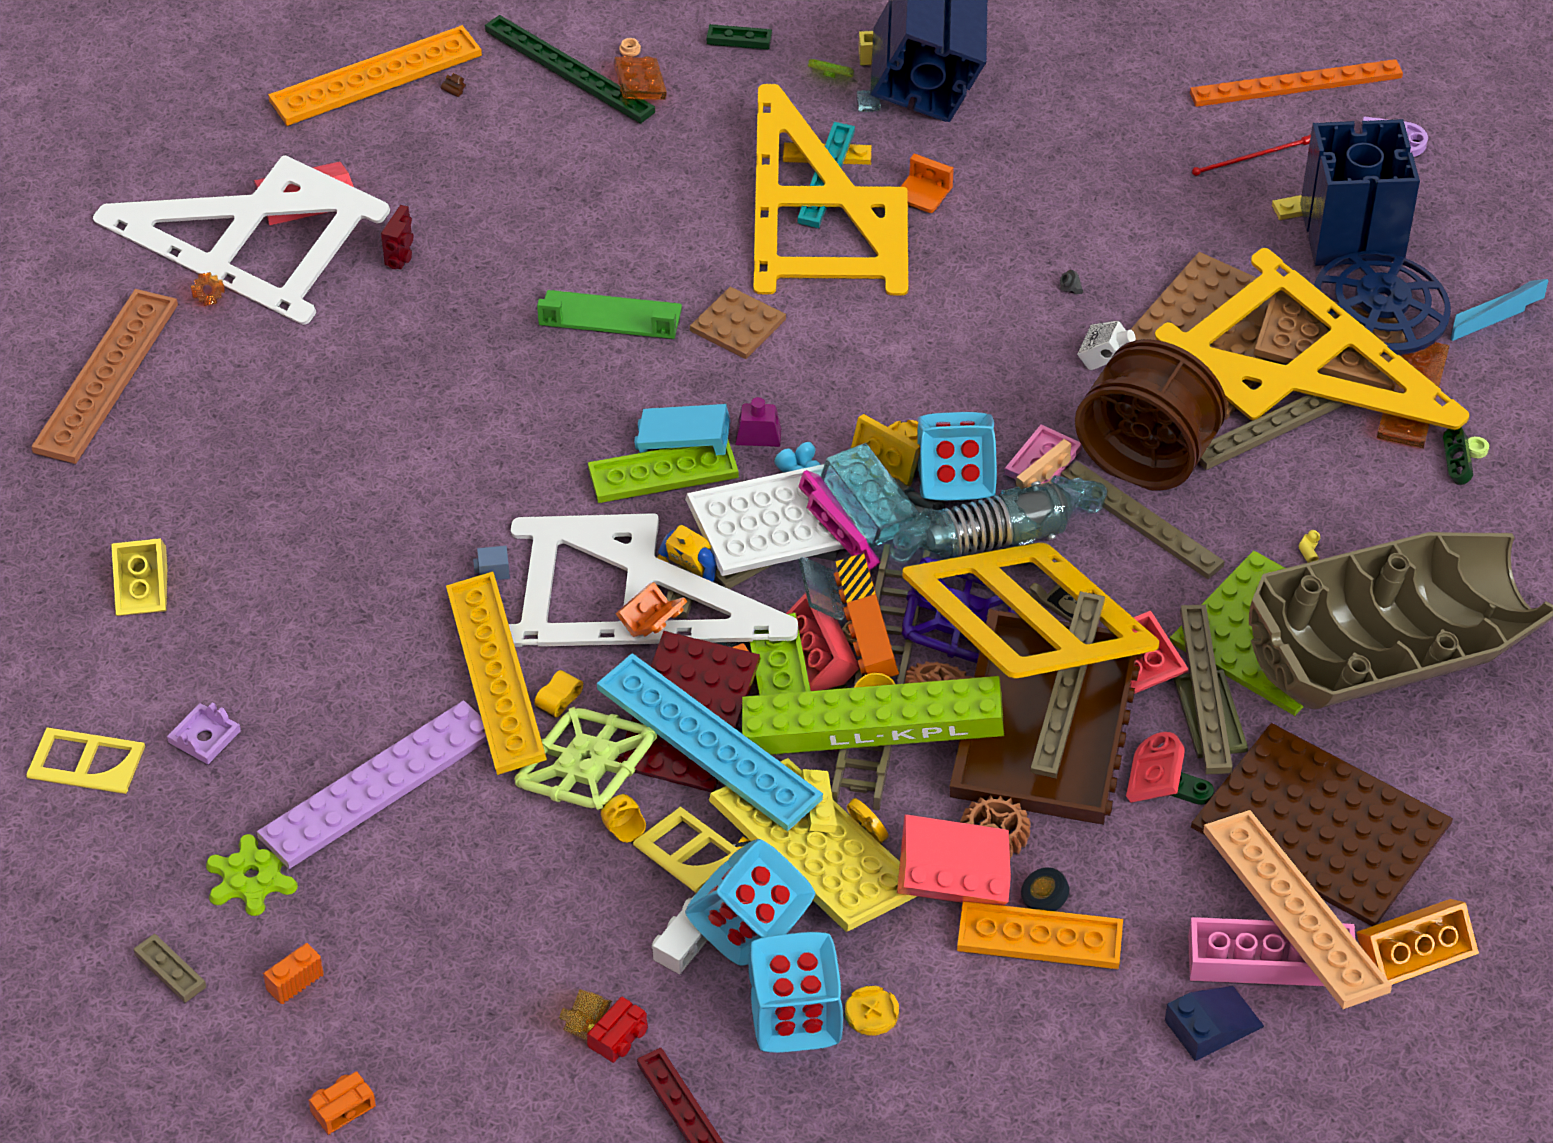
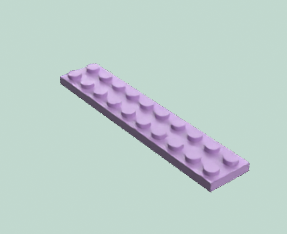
[257,700,488,869]

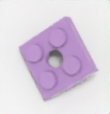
[167,702,241,764]

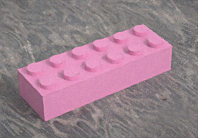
[1188,917,1356,986]

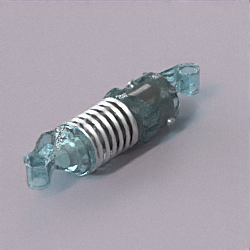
[890,475,1107,562]

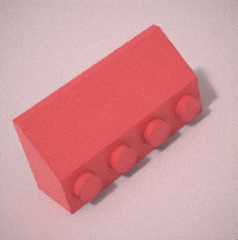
[786,591,860,691]

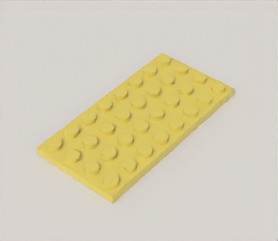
[709,758,918,932]

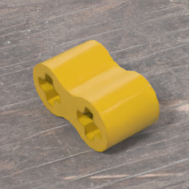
[534,670,583,718]

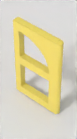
[27,728,145,794]
[633,807,739,893]

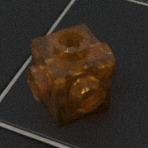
[190,272,225,306]

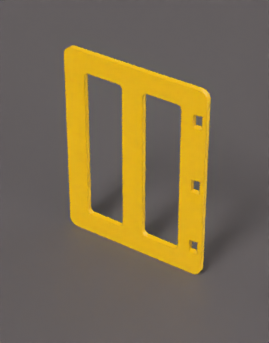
[902,543,1159,678]

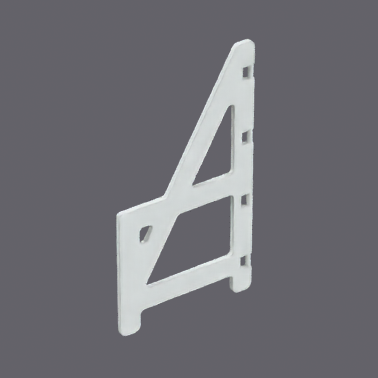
[93,156,390,325]
[509,514,798,647]

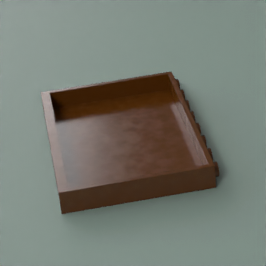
[950,609,1143,825]

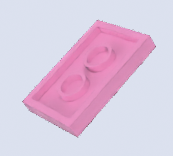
[1004,425,1082,489]

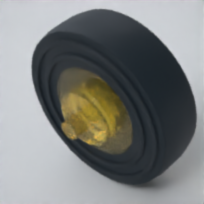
[1021,867,1069,911]

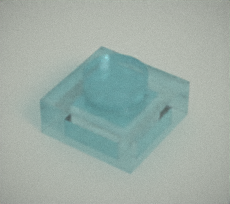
[857,90,880,112]

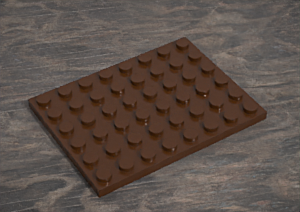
[1191,723,1453,926]

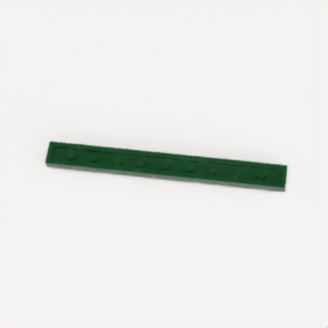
[485,15,655,124]

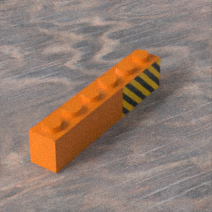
[834,553,899,677]

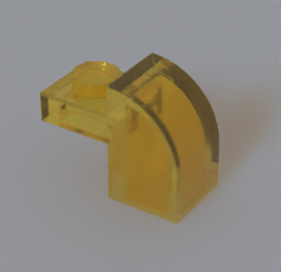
[559,989,612,1040]

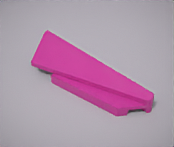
[798,470,881,570]

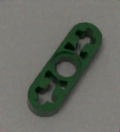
[1443,427,1473,485]

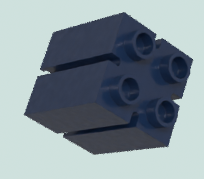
[870,0,987,122]
[1300,119,1420,266]

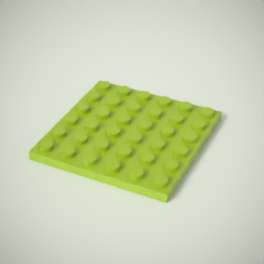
[1170,550,1304,716]

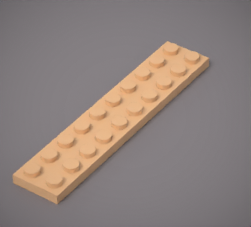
[1203,810,1392,1009]

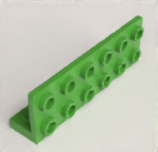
[537,290,682,339]

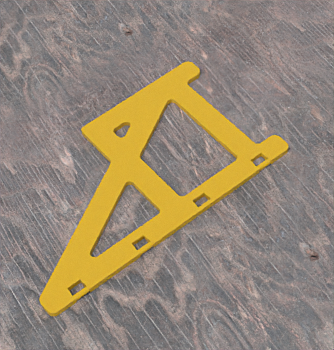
[754,84,908,296]
[1155,248,1469,430]

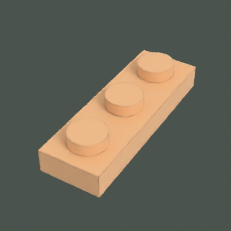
[1015,439,1071,495]

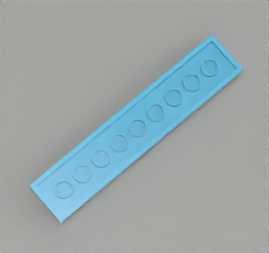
[597,653,823,832]

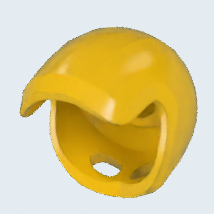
[600,794,646,842]

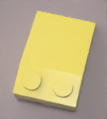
[111,538,168,616]

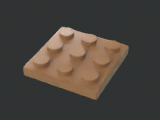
[690,286,786,359]

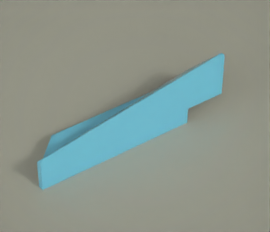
[1451,279,1548,341]

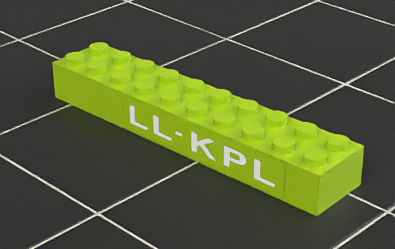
[742,676,1004,754]

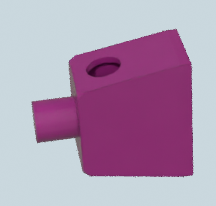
[735,397,781,447]

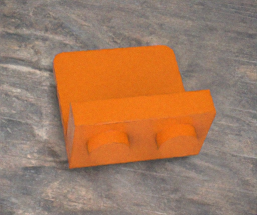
[901,153,954,213]
[615,582,687,637]

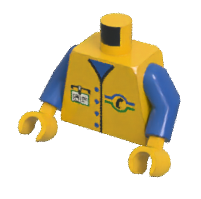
[656,525,717,582]

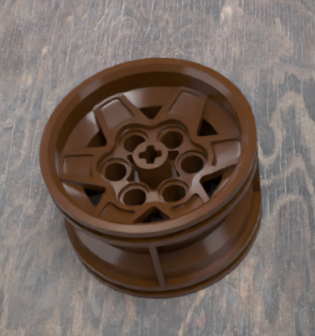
[1075,339,1227,491]

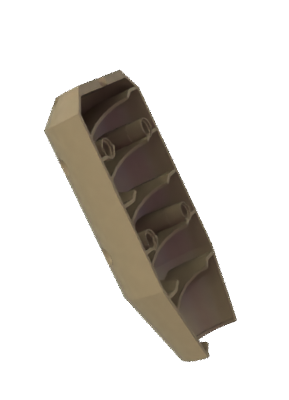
[1249,532,1553,709]

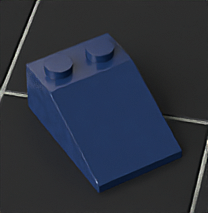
[1165,986,1264,1061]

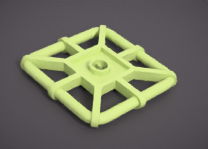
[514,706,657,810]

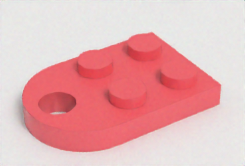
[1126,732,1185,803]

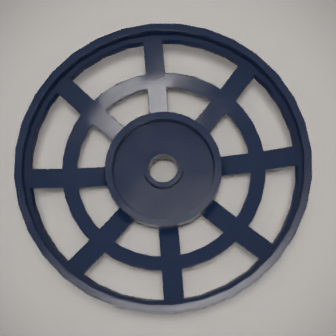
[1314,251,1451,355]

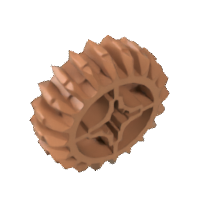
[960,795,1030,858]

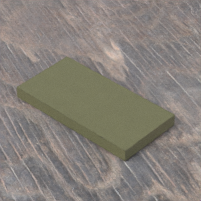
[1174,669,1248,759]

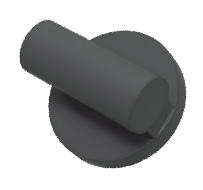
[1060,270,1083,294]

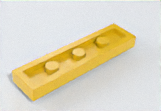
[783,142,872,165]

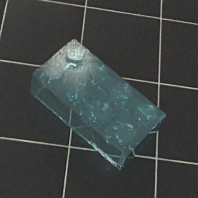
[821,443,920,547]

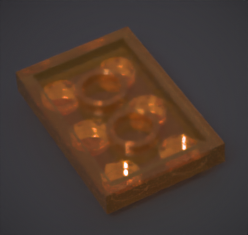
[614,56,667,100]

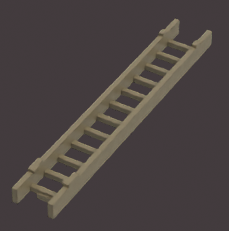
[831,544,930,811]

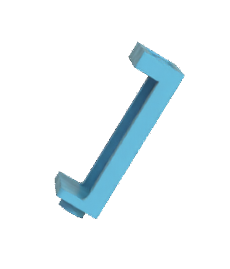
[635,404,731,455]

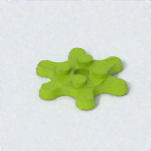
[206,834,298,916]

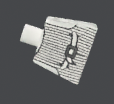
[1077,321,1136,370]

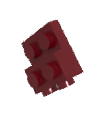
[381,204,414,270]

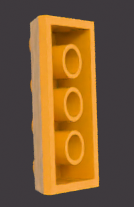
[1356,899,1479,985]

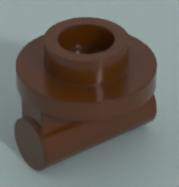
[441,73,466,97]

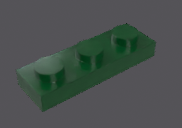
[706,24,772,50]

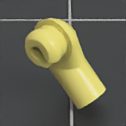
[1299,530,1320,563]

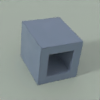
[473,545,510,580]

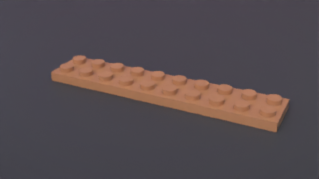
[31,289,178,464]

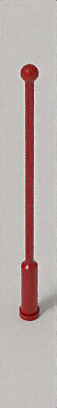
[1192,135,1311,176]

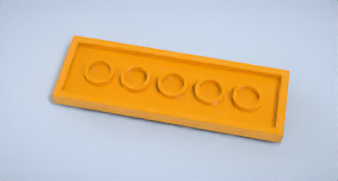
[957,901,1123,969]

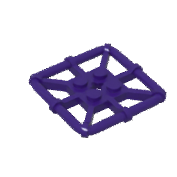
[901,557,1017,664]

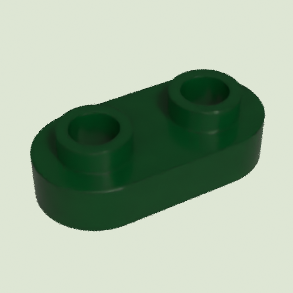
[1170,772,1214,805]

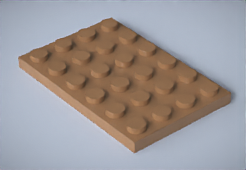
[1253,290,1405,391]

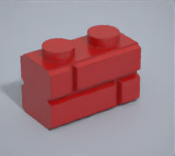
[587,997,648,1063]

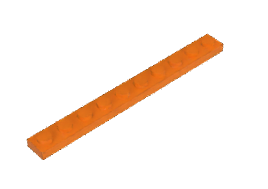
[1190,59,1403,107]

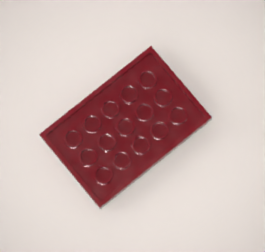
[616,631,761,793]

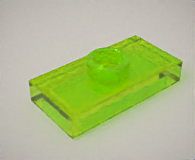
[808,59,854,78]

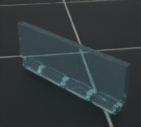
[798,557,845,620]

